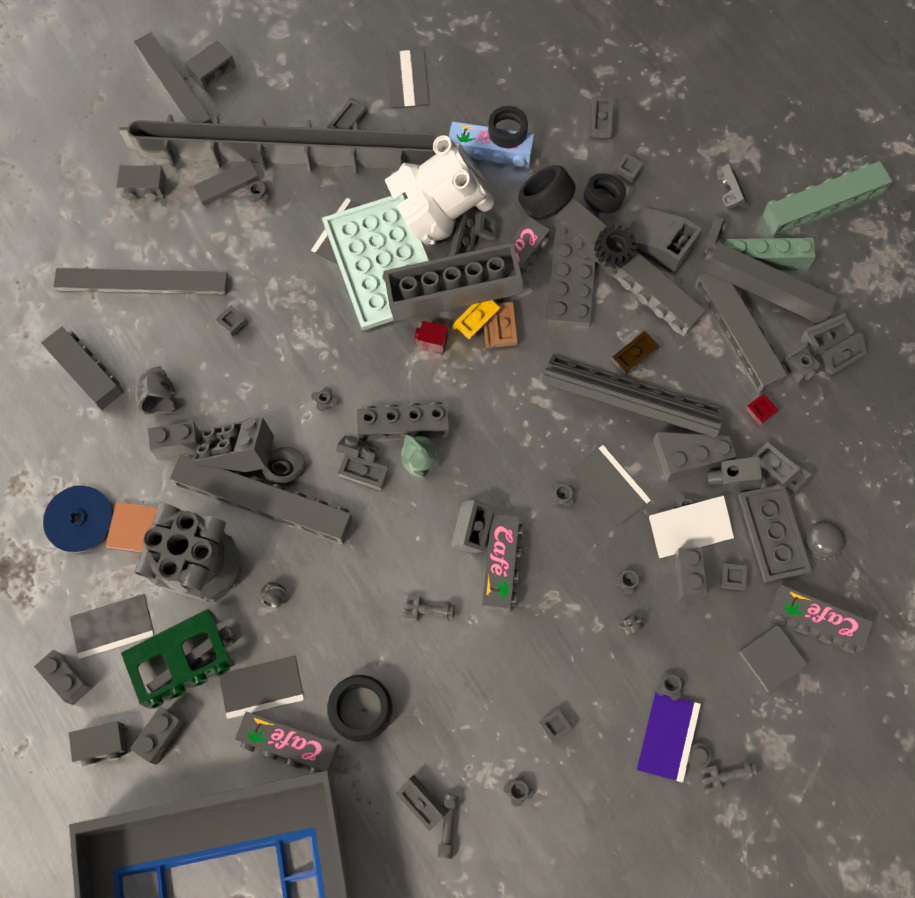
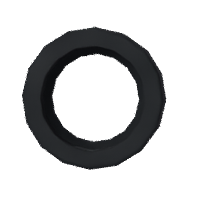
[488,106,528,149]
[584,173,626,214]

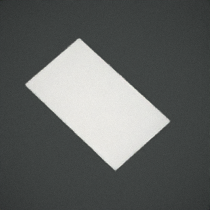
[649,496,734,558]

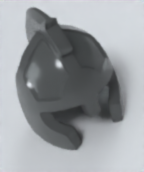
[134,366,176,414]

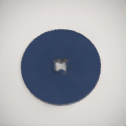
[43,486,113,553]

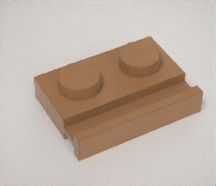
[483,302,517,348]

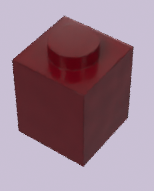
[414,320,448,355]

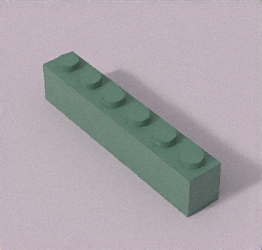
[762,161,893,236]

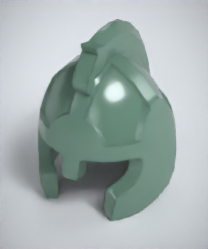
[401,435,439,478]

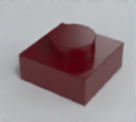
[745,394,779,426]

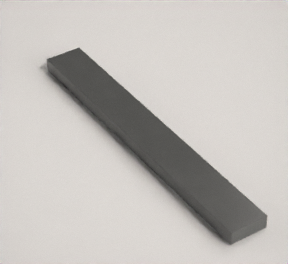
[53,268,228,295]

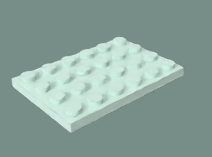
[322,194,429,331]

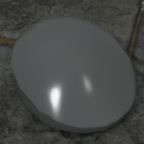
[263,447,305,484]

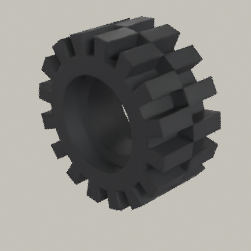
[594,225,636,268]

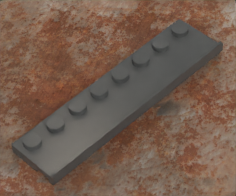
[542,354,723,437]

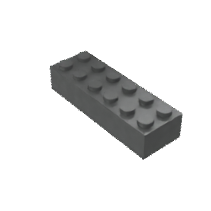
[383,242,524,322]

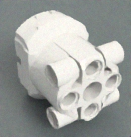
[385,135,494,246]

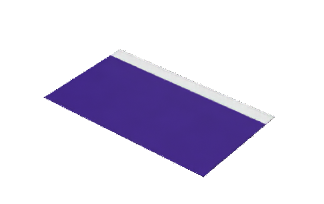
[637,692,701,782]

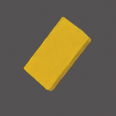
[451,300,500,339]

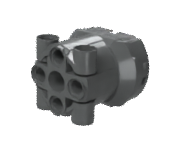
[134,503,241,602]

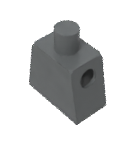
[707,457,762,493]

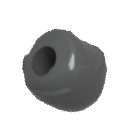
[260,582,287,608]

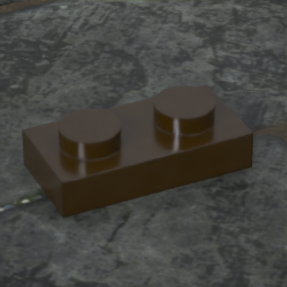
[611,331,660,375]

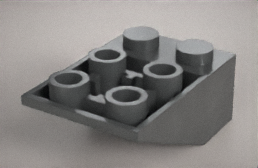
[628,207,702,272]
[192,417,274,472]

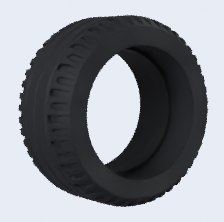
[518,165,576,220]
[327,675,393,742]

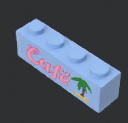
[449,122,534,167]

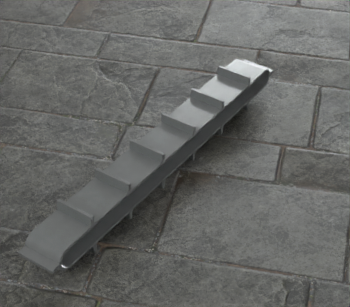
[119,114,439,174]

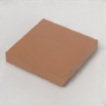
[106,502,158,553]

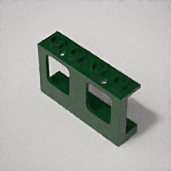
[121,609,236,709]

